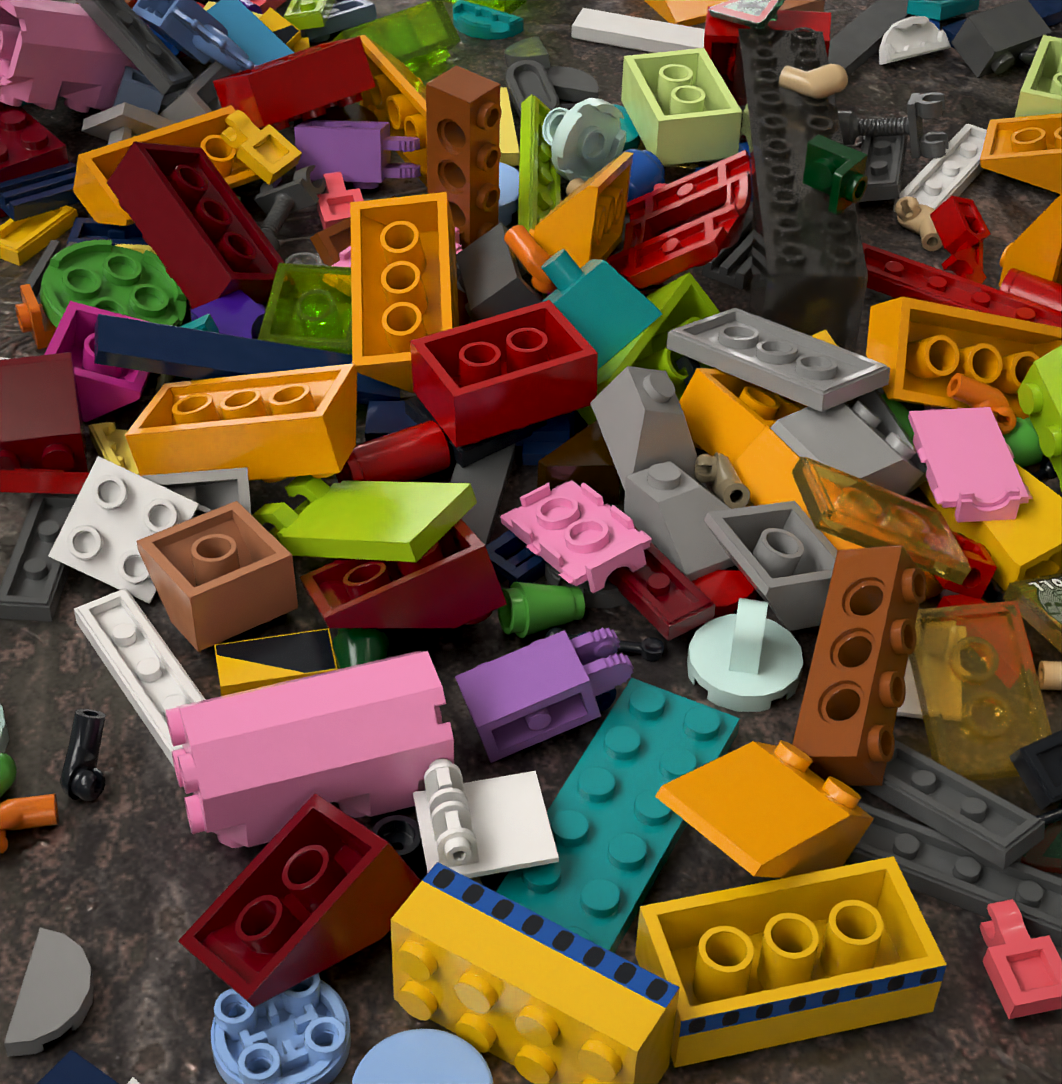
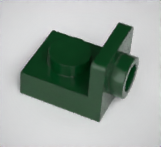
[802,134,868,216]

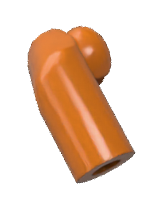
[504,225,557,294]
[947,373,1017,435]
[0,794,59,854]

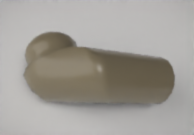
[694,452,750,509]

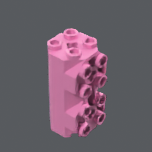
[0,0,149,113]
[165,651,454,848]

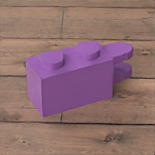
[294,120,421,189]
[455,627,634,763]

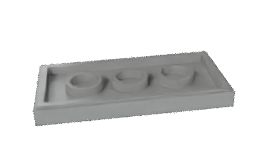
[667,308,890,412]

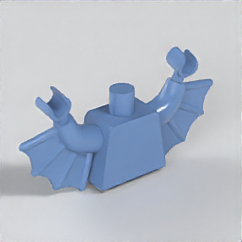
[132,0,258,73]

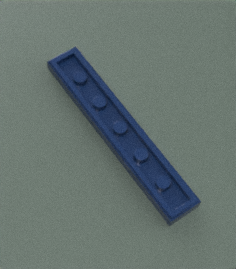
[94,314,401,405]

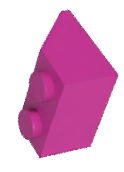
[44,301,153,422]

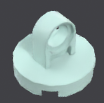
[542,98,626,181]
[687,598,803,712]

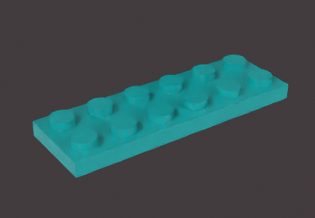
[496,678,740,954]

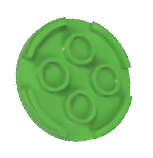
[40,240,187,328]

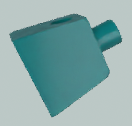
[541,249,662,370]

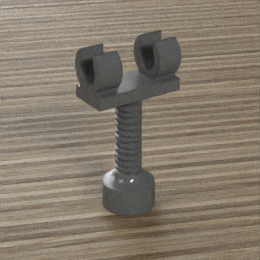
[832,92,949,159]
[254,165,326,252]

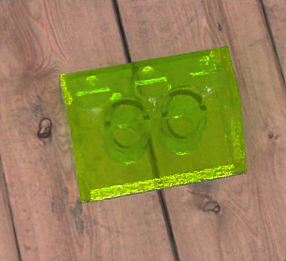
[333,0,461,73]

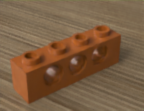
[426,65,502,257]
[792,545,927,786]

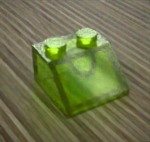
[258,263,352,354]

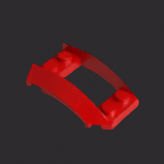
[607,150,752,289]

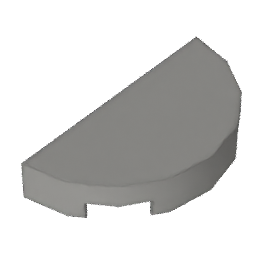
[4,927,94,1057]

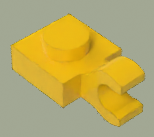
[220,110,302,185]

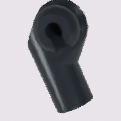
[60,709,106,801]

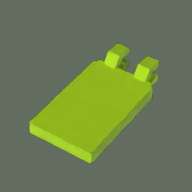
[252,475,477,562]

